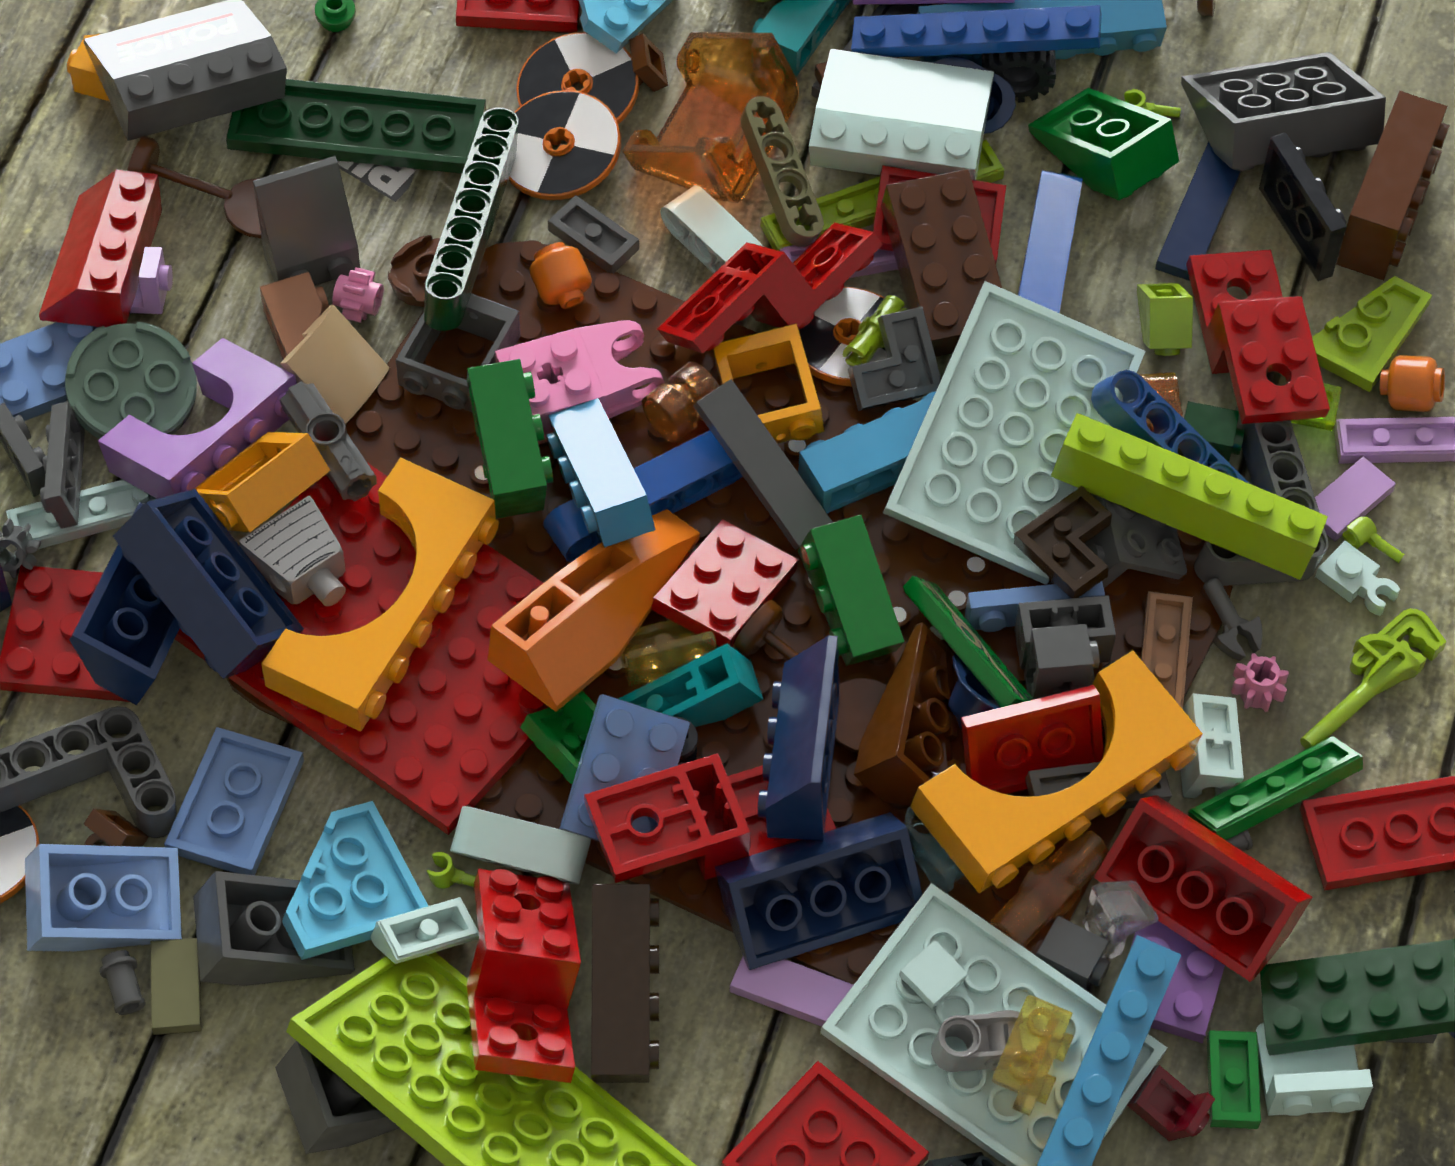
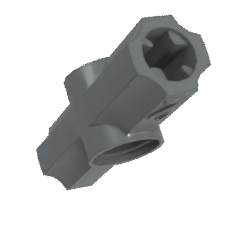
[280,381,377,502]

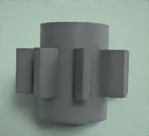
[0,519,41,578]

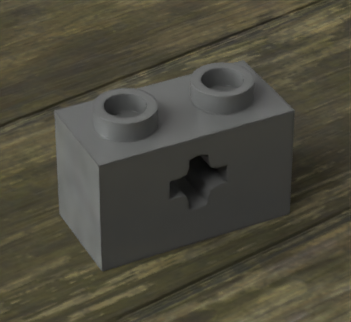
[1014,595,1116,669]
[1024,624,1100,699]

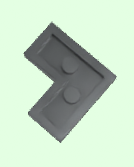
[848,307,941,411]

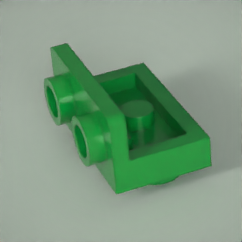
[520,691,596,784]

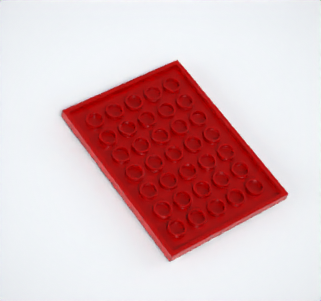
[175,463,550,835]

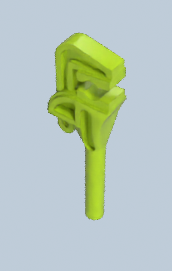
[1300,608,1447,749]

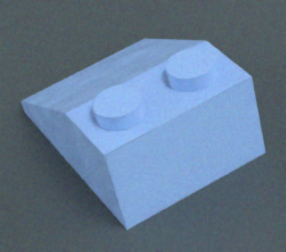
[25,844,182,952]

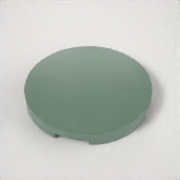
[65,321,197,439]

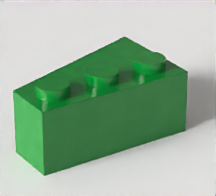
[467,359,553,519]
[798,515,904,666]

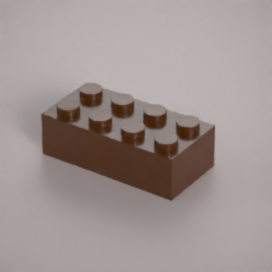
[1336,91,1450,281]
[881,169,1002,357]

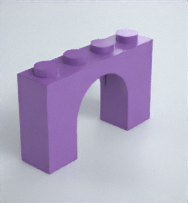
[98,338,297,499]

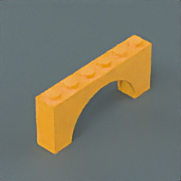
[262,457,499,732]
[910,650,1203,894]

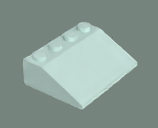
[809,49,994,180]

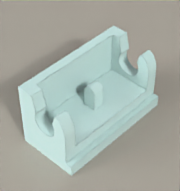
[1181,693,1244,799]

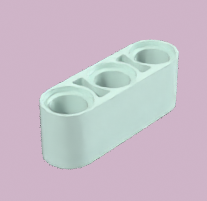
[660,185,764,274]
[450,806,591,885]

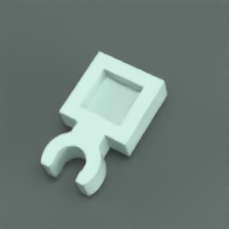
[1315,541,1400,616]

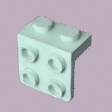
[1256,1023,1373,1116]

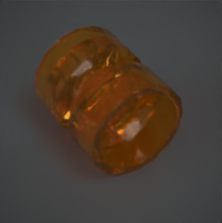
[642,362,719,443]

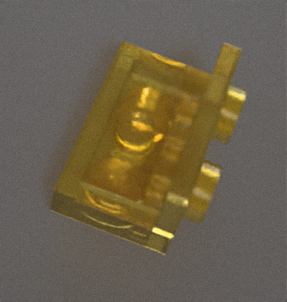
[619,620,716,686]
[992,995,1074,1116]

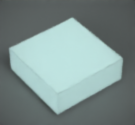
[899,940,968,1009]

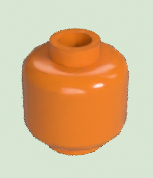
[529,242,592,309]
[1380,355,1445,412]

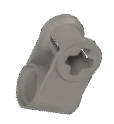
[931,1010,1029,1072]

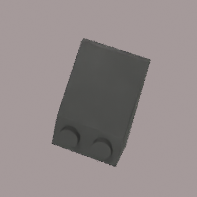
[253,156,360,286]
[193,871,355,986]
[275,1041,400,1154]

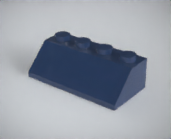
[113,489,304,679]
[70,502,180,705]
[758,635,840,841]
[714,812,922,970]

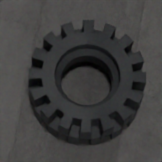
[982,50,1056,103]

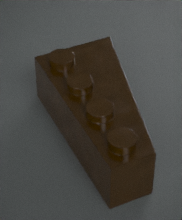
[591,884,659,1083]

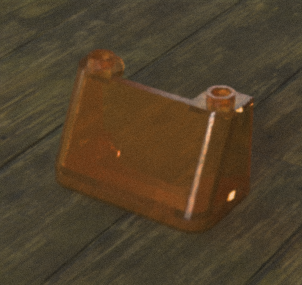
[622,32,799,203]

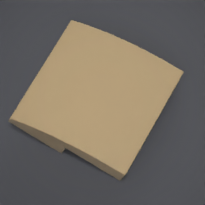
[280,305,390,424]

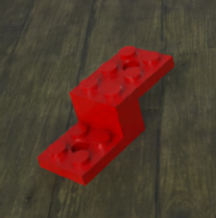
[657,222,883,354]
[1186,249,1330,424]
[584,753,836,883]
[467,869,581,1083]

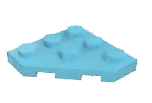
[578,0,673,54]
[282,801,428,960]

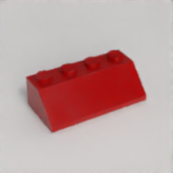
[39,170,162,327]
[1094,795,1313,982]

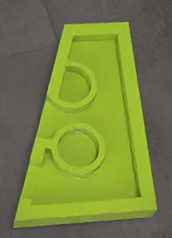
[1312,276,1432,392]

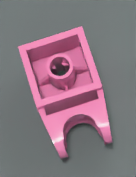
[495,320,665,445]

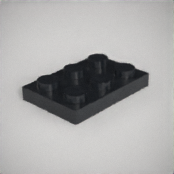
[1259,132,1347,281]

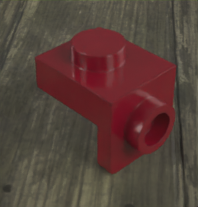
[1127,1065,1215,1141]

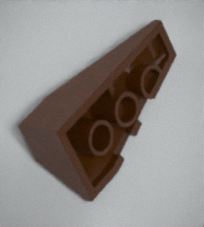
[854,622,961,806]

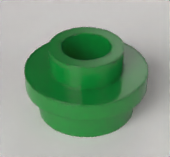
[315,0,356,32]

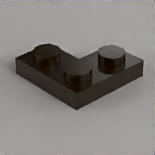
[1014,486,1112,599]

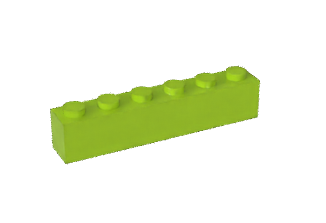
[1051,413,1328,580]

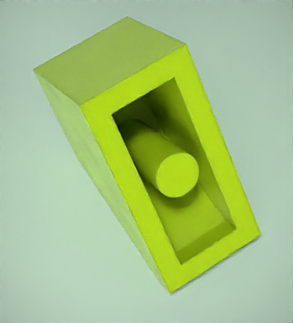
[1137,283,1193,356]

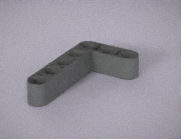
[1194,383,1329,586]
[0,706,177,838]

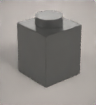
[1036,916,1111,991]

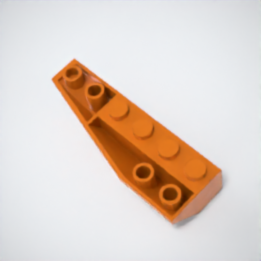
[487,509,701,712]

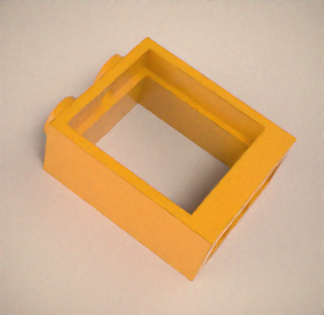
[713,324,825,444]
[194,432,331,533]

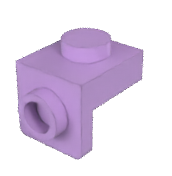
[130,247,173,314]

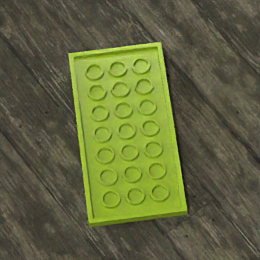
[286,952,697,1166]

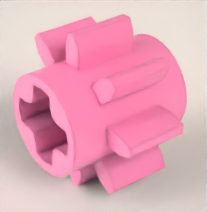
[332,267,384,323]
[1231,653,1289,712]

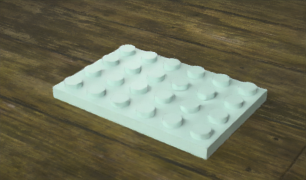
[883,281,1146,585]
[820,883,1168,1166]

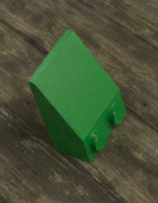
[1028,87,1180,201]

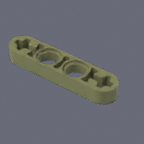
[740,96,824,247]

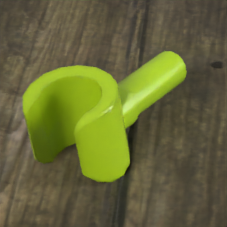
[1124,89,1181,118]
[1342,516,1405,563]
[426,852,476,889]

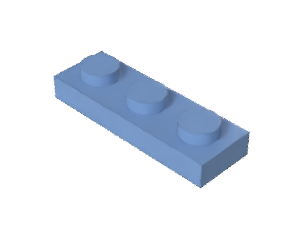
[965,581,1105,632]

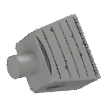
[239,495,346,607]

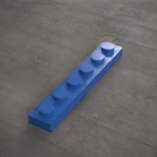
[851,5,1102,57]

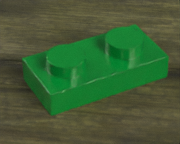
[1207,1030,1261,1129]

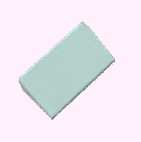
[370,897,479,964]

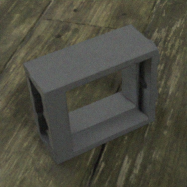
[396,293,521,412]

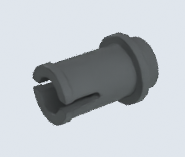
[99,950,145,1015]

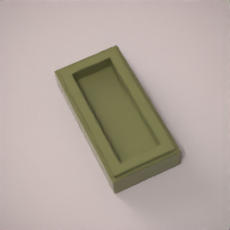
[150,938,202,1035]

